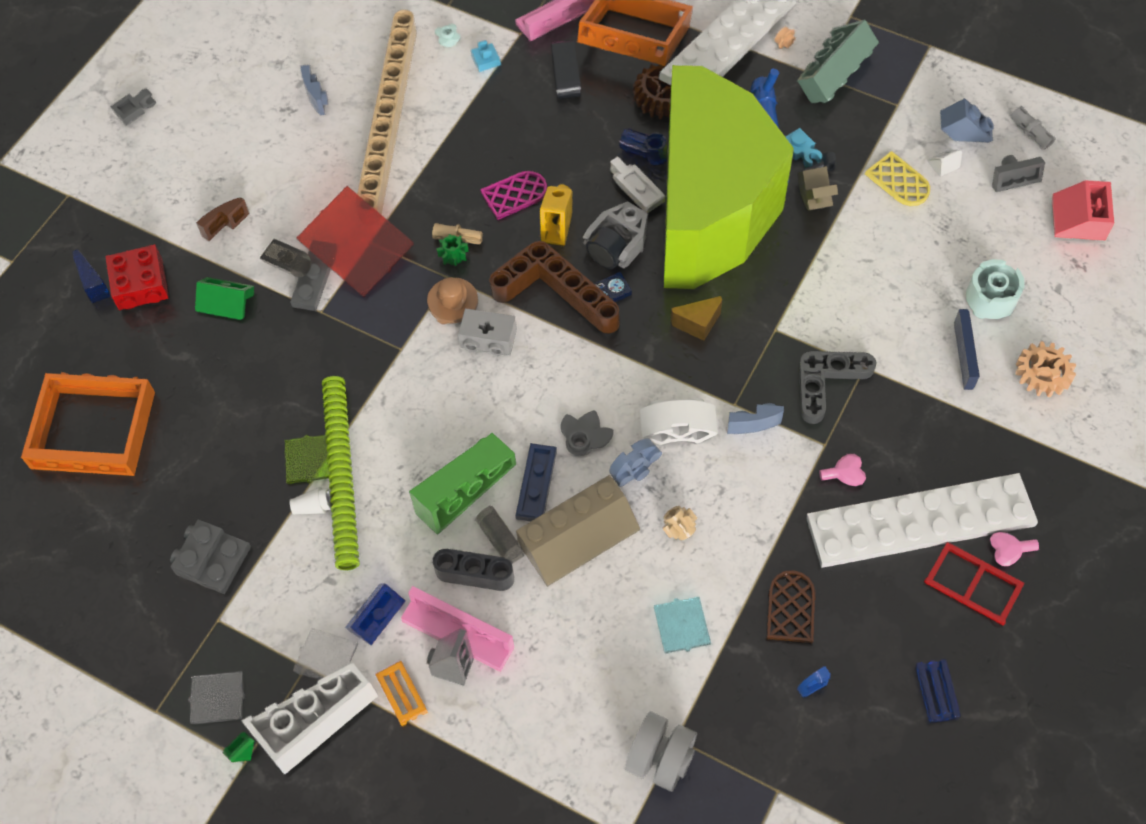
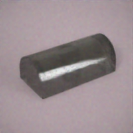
[260,239,311,278]
[475,505,525,564]

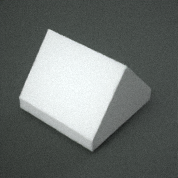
[928,149,962,177]

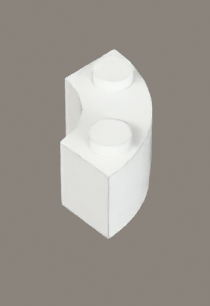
[640,398,718,445]

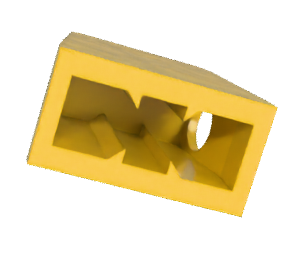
[540,184,572,246]

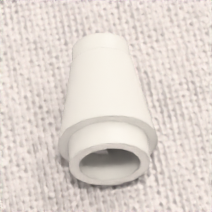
[290,487,332,515]

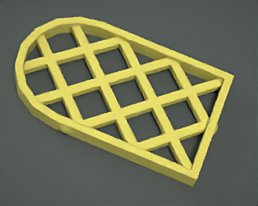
[865,151,931,206]

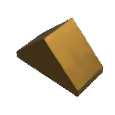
[671,296,722,341]

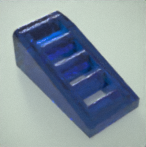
[72,249,110,303]

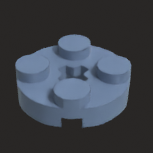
[609,438,662,487]

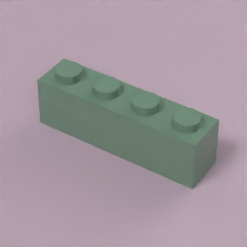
[797,20,879,103]

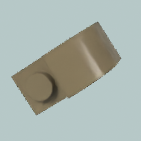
[797,167,838,210]

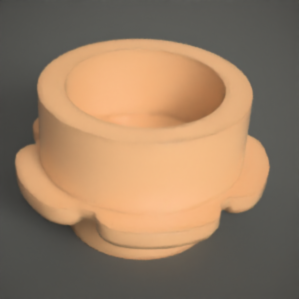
[774,27,796,49]

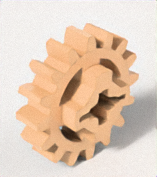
[1015,341,1076,397]

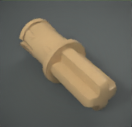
[432,223,483,245]

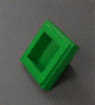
[222,731,254,762]

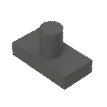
[992,155,1045,192]

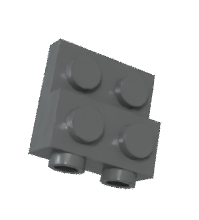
[170,519,251,595]

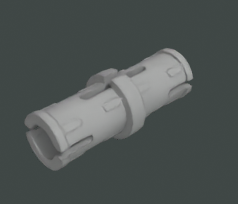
[1010,106,1056,150]

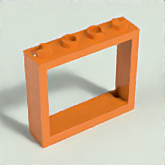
[578,0,693,66]
[21,372,155,476]

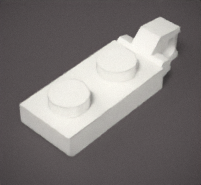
[610,157,666,213]

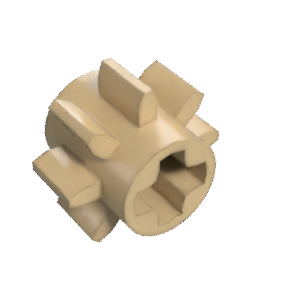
[662,506,697,540]

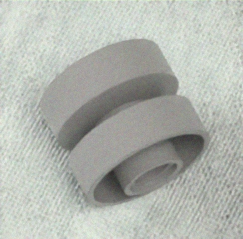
[625,711,697,792]

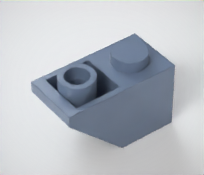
[940,98,994,143]

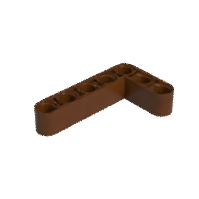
[489,241,620,334]

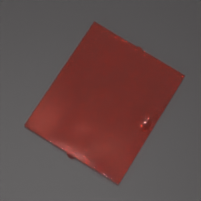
[296,186,414,297]

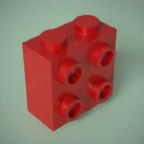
[105,244,169,310]

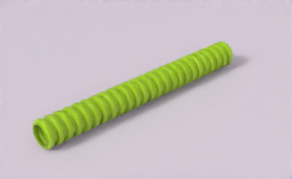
[322,376,360,571]

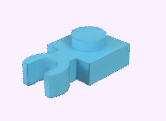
[786,128,822,168]

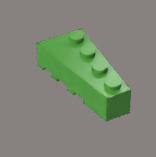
[409,433,516,535]

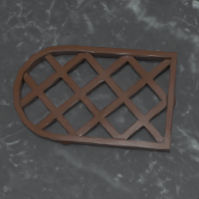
[767,570,816,643]

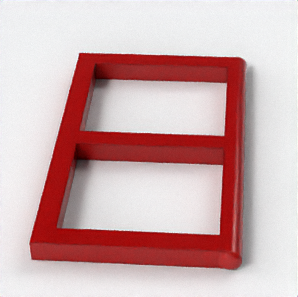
[924,542,1024,625]

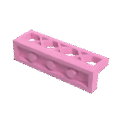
[516,0,595,41]
[401,586,514,672]

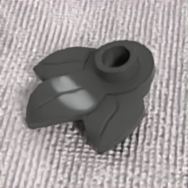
[561,410,614,456]

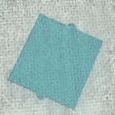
[654,597,711,654]

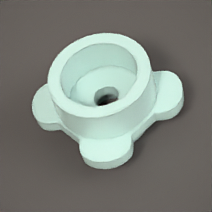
[435,24,461,47]

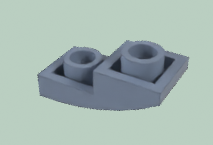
[300,65,328,115]
[727,403,784,434]

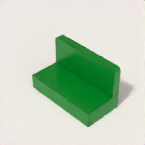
[195,277,254,320]

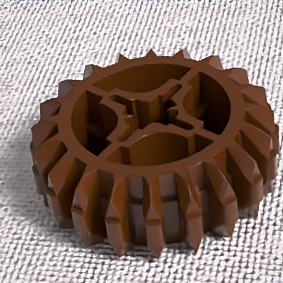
[634,61,671,120]

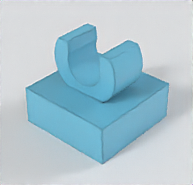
[471,40,501,72]

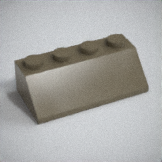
[516,475,640,587]

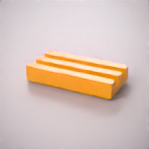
[375,661,428,726]

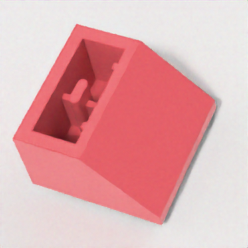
[1052,180,1114,240]

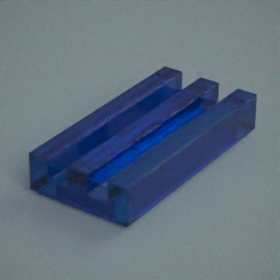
[916,659,961,722]

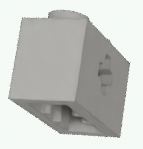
[458,308,517,356]

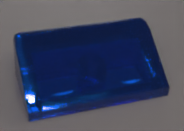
[345,583,406,645]

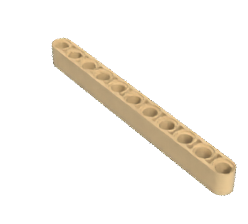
[356,10,416,226]

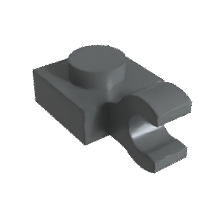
[110,88,156,125]

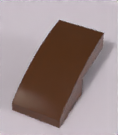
[196,197,250,241]

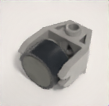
[583,201,648,269]

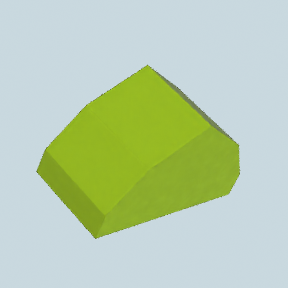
[664,65,794,289]

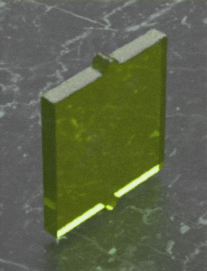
[285,435,329,484]

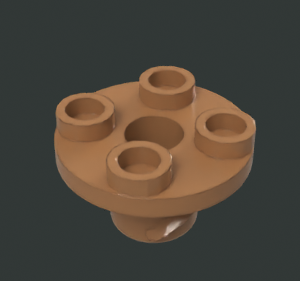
[427,277,478,324]

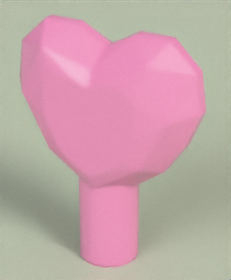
[819,454,866,486]
[990,532,1039,566]

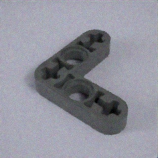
[799,351,877,424]

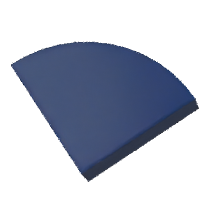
[797,666,831,697]

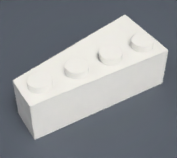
[241,663,378,774]

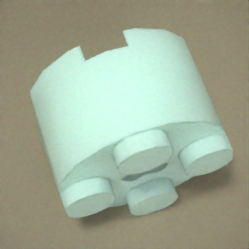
[966,259,1025,319]

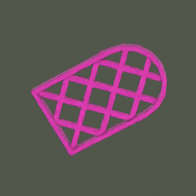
[480,171,547,220]

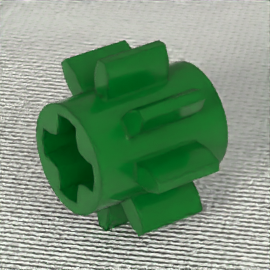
[437,234,468,266]

